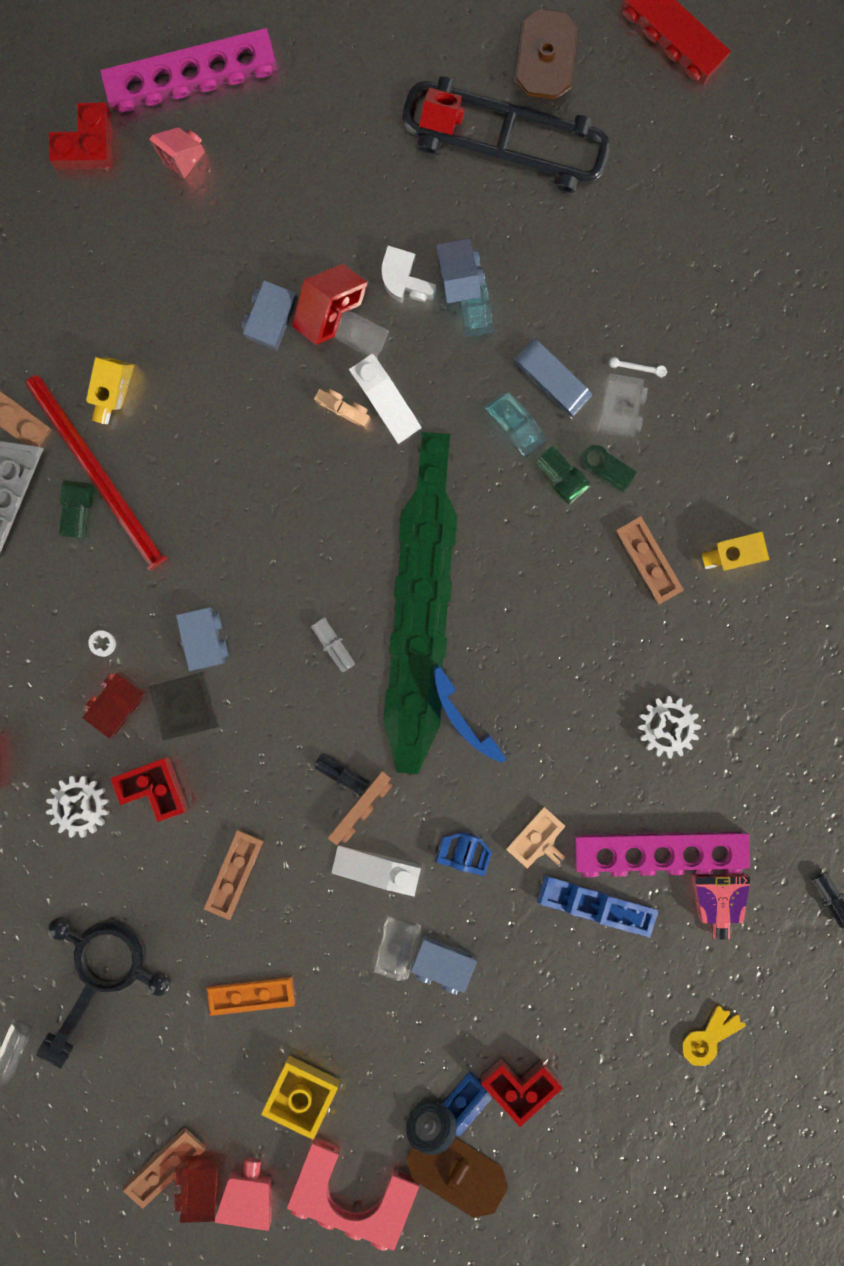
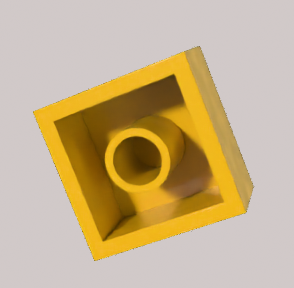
[261,1055,340,1140]

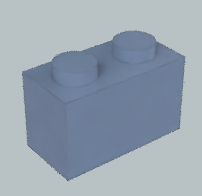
[436,238,485,303]
[241,280,298,351]
[176,607,229,671]
[411,936,477,994]

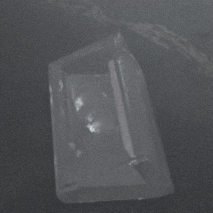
[334,311,389,358]
[374,917,421,981]
[0,1019,33,1085]

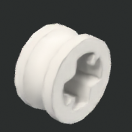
[89,631,116,657]

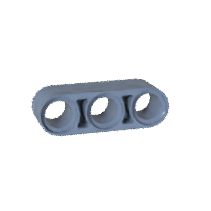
[514,339,593,417]

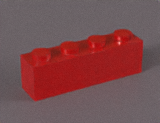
[621,0,731,85]

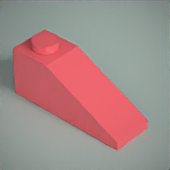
[149,127,205,179]

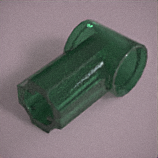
[580,445,637,493]
[534,446,591,505]
[59,480,94,538]

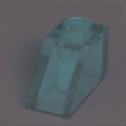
[459,272,494,337]
[485,391,547,457]

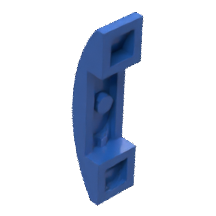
[434,664,507,763]

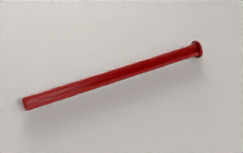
[25,375,168,571]

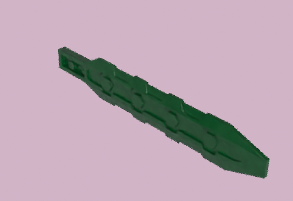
[383,432,458,774]

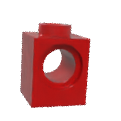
[419,88,465,135]

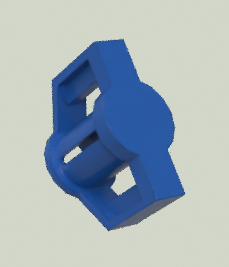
[434,831,492,877]

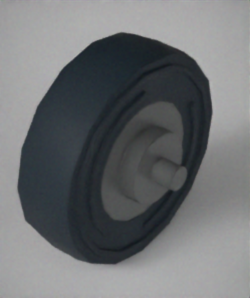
[406,1102,457,1155]

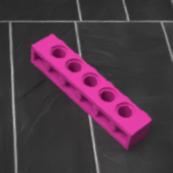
[100,28,278,113]
[574,831,750,877]

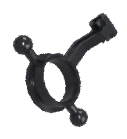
[36,918,170,1069]

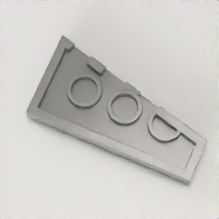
[0,441,44,553]

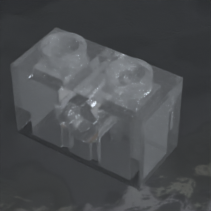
[598,373,648,439]

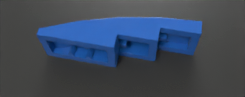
[537,875,659,937]

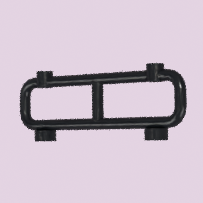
[402,76,611,193]

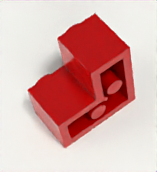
[49,102,113,169]
[292,264,368,345]
[110,756,189,822]
[480,1058,563,1127]

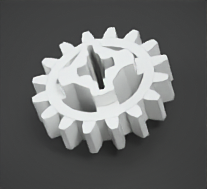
[637,696,701,758]
[46,775,110,838]

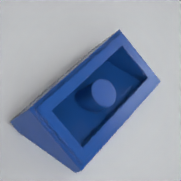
[442,1071,493,1136]

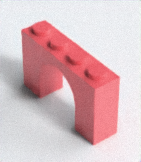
[287,1137,419,1251]

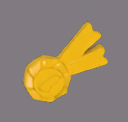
[682,1005,746,1066]

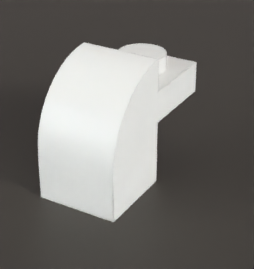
[382,246,436,303]

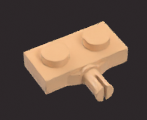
[314,388,371,429]
[506,806,565,869]

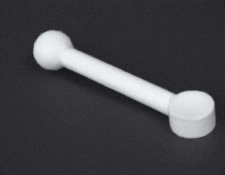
[608,357,667,378]

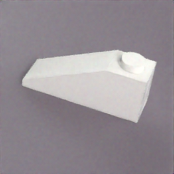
[349,353,422,444]
[332,845,421,896]

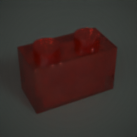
[82,672,148,739]
[173,1155,218,1223]

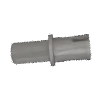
[310,617,355,672]

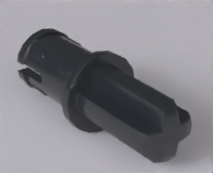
[314,754,370,797]
[812,871,844,928]

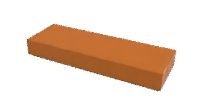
[206,976,295,1016]

